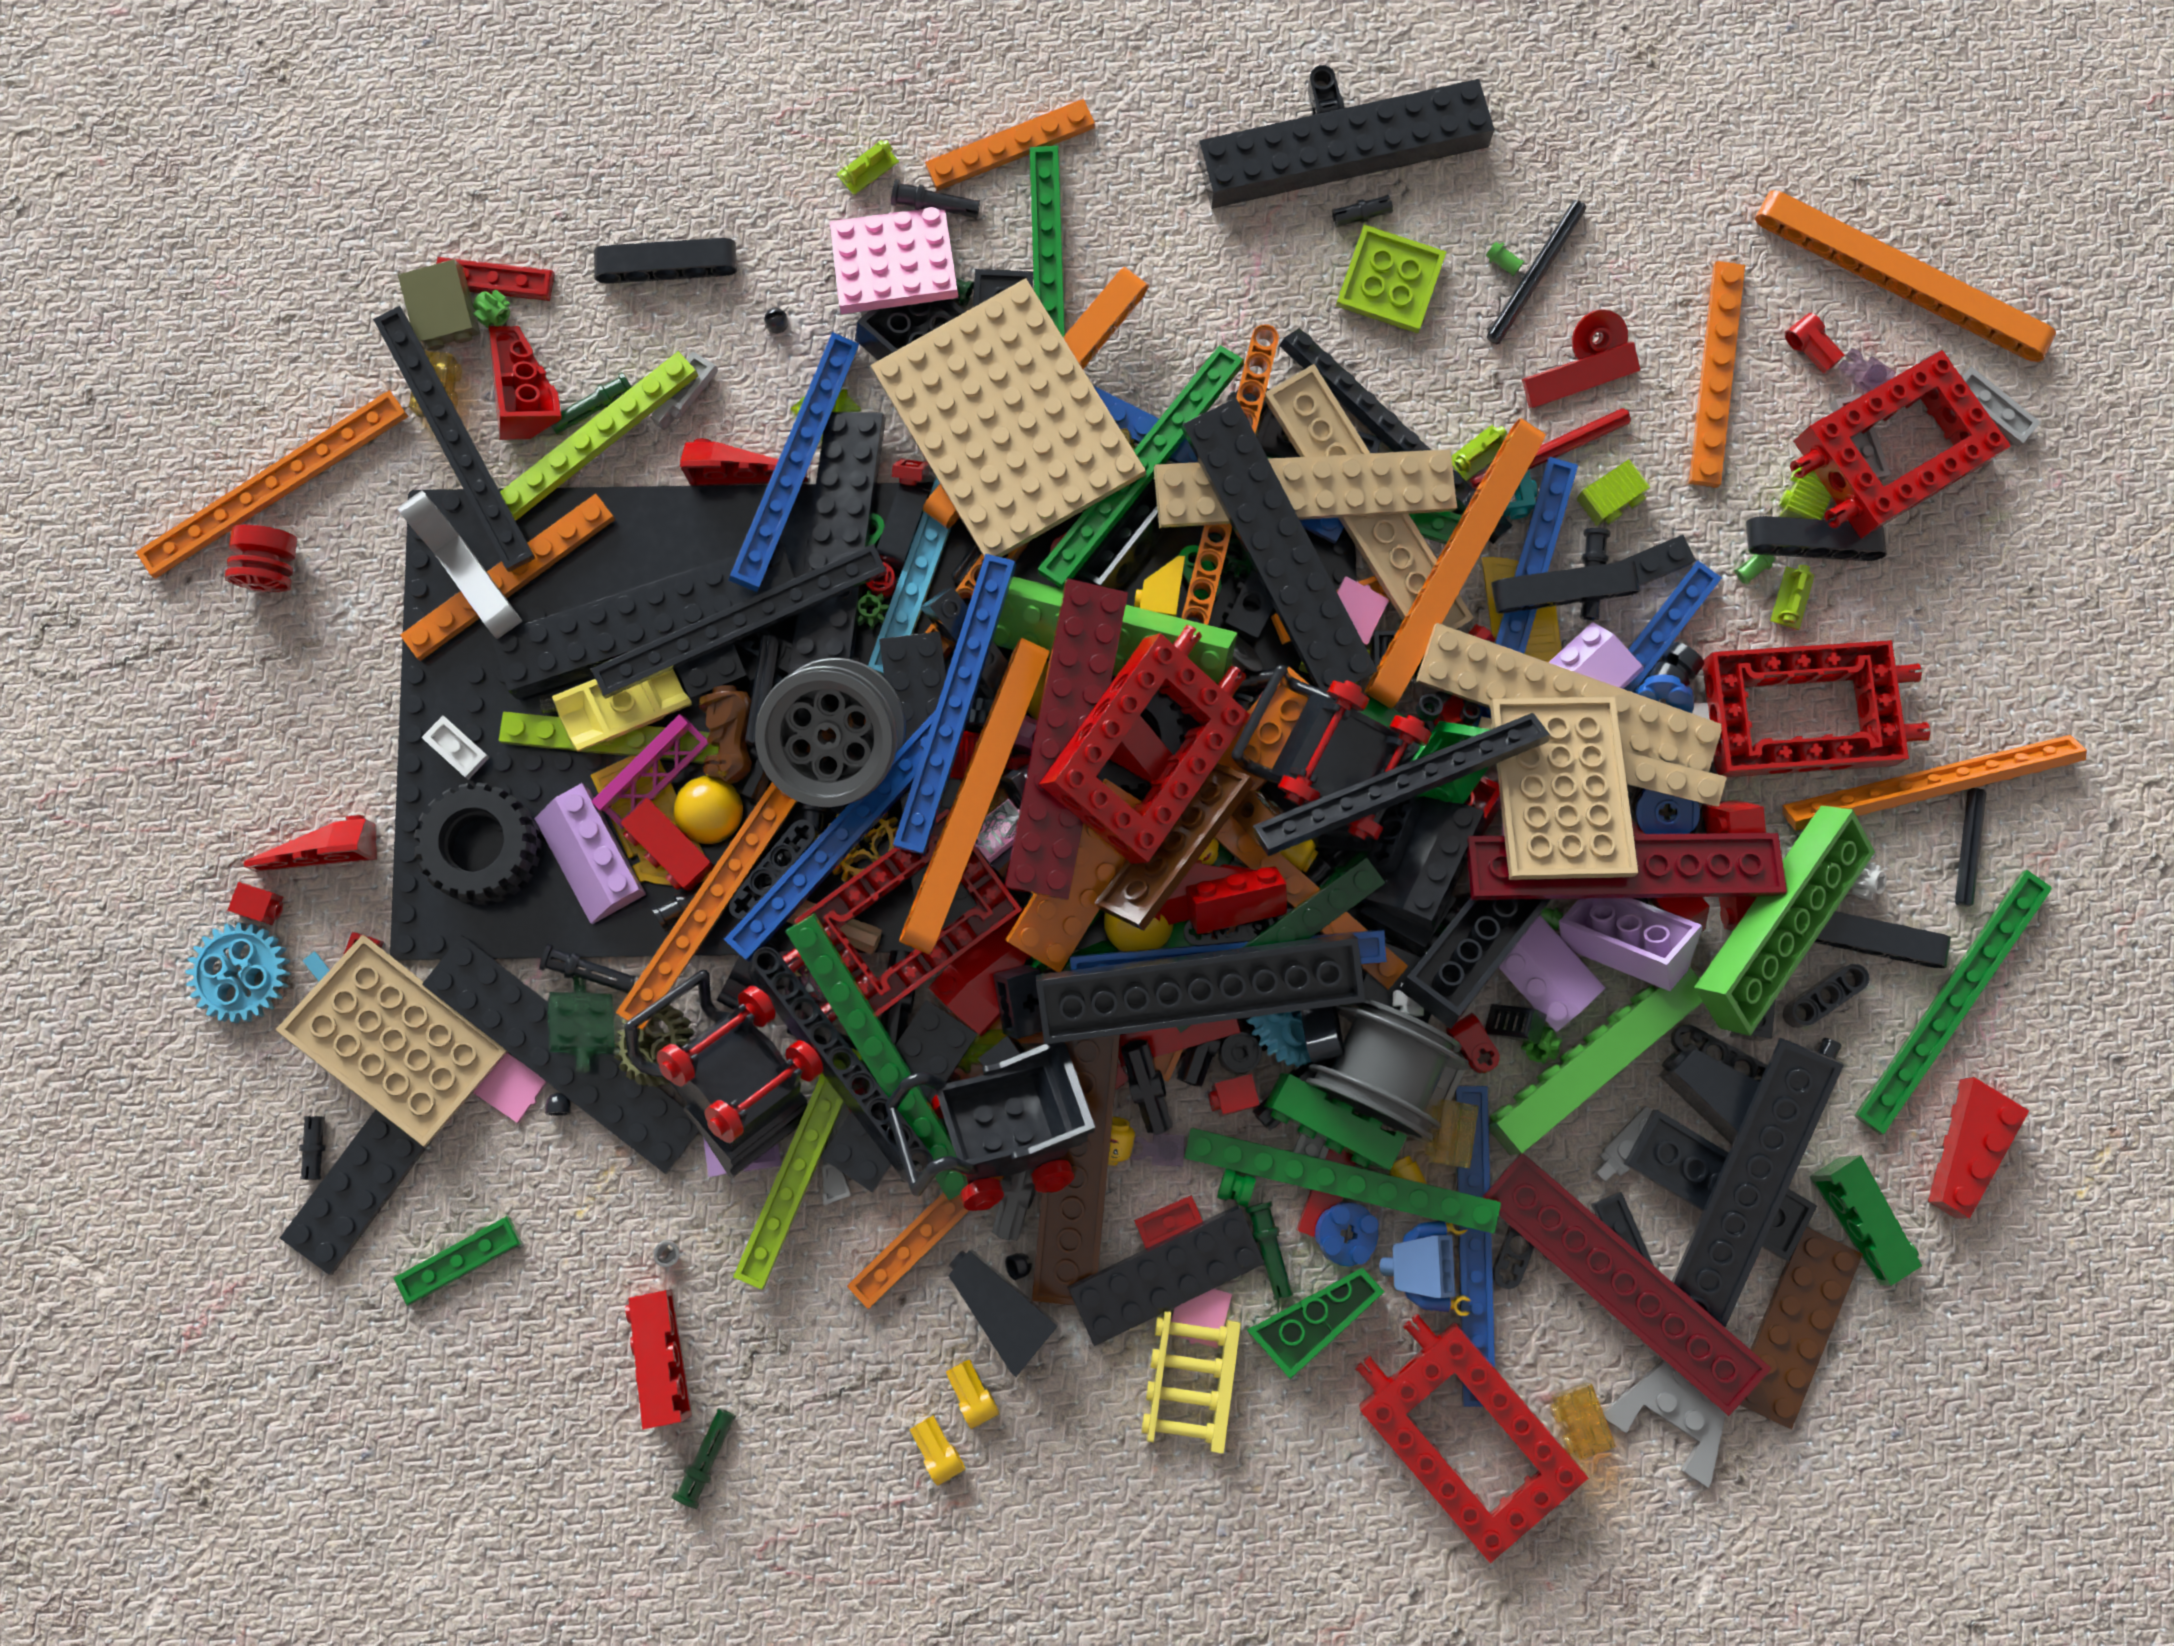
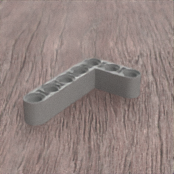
[397,490,522,639]

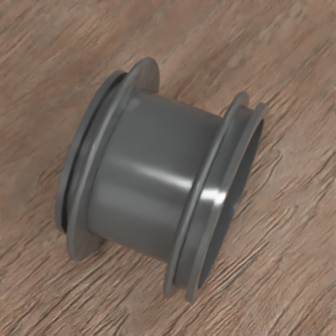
[755,658,906,807]
[1306,999,1469,1142]

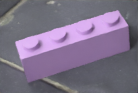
[1549,622,1644,689]
[534,783,646,924]
[1559,898,1702,991]
[1499,915,1606,1032]

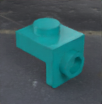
[1503,470,1538,520]

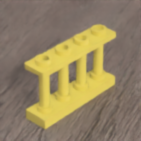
[1141,1311,1241,1454]

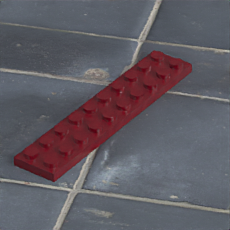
[1005,578,1128,900]
[1467,833,1787,900]
[1482,1153,1772,1416]

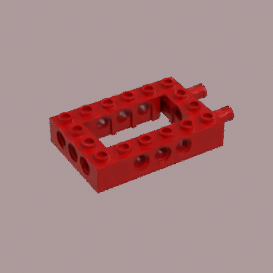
[1790,350,2011,538]
[1039,625,1250,864]
[1702,640,1930,778]
[782,809,1022,1023]
[1355,1314,1589,1564]

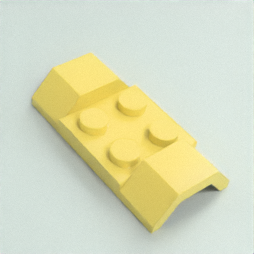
[552,669,692,752]

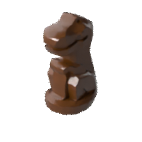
[699,685,752,783]

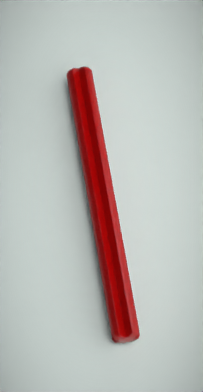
[1470,408,1631,490]

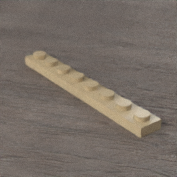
[1478,716,1727,807]

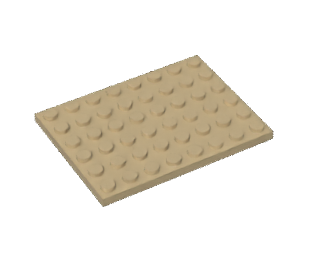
[870,278,1146,557]

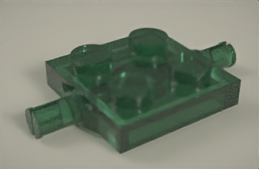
[548,976,615,1073]

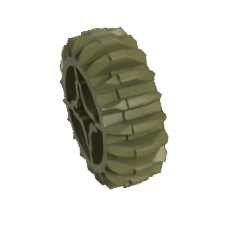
[613,1005,696,1087]

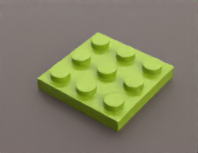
[1335,224,1447,334]

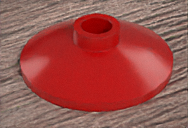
[1572,309,1628,360]

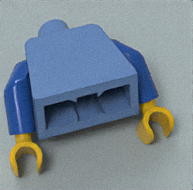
[1380,1220,1471,1316]

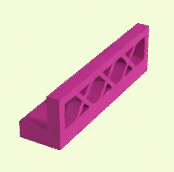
[591,715,709,829]

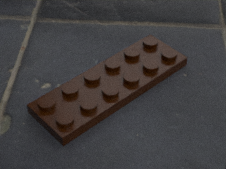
[1095,763,1255,931]
[1740,1227,1863,1429]

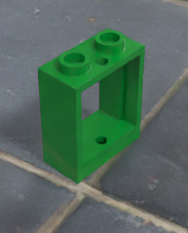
[1410,721,1491,804]

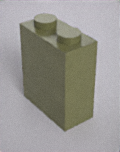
[398,259,481,351]

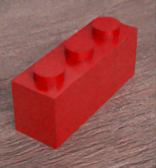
[620,797,715,892]
[1186,866,1287,934]

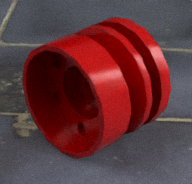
[225,524,298,592]

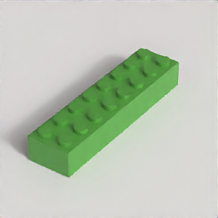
[993,577,1237,685]
[1694,805,1875,1036]
[1489,967,1703,1155]

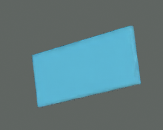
[303,951,330,981]

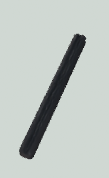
[1487,200,1587,345]

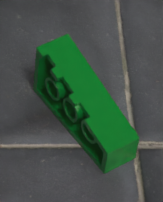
[1264,1073,1407,1170]
[1809,1155,1922,1286]
[1247,1267,1385,1380]

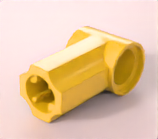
[945,1359,1000,1429]
[909,1415,966,1486]

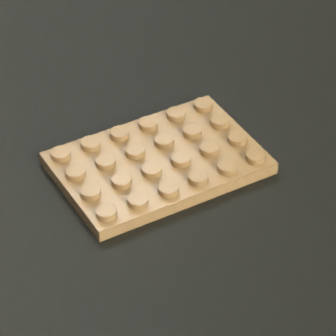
[1490,697,1638,880]
[276,935,508,1148]

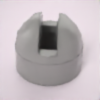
[653,1240,679,1267]

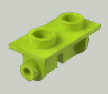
[836,140,899,196]
[1451,425,1508,481]
[1770,564,1815,630]

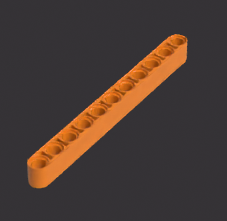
[1755,190,2056,362]
[923,267,1149,529]
[1181,324,1279,625]
[1364,418,1546,709]
[899,637,1049,954]

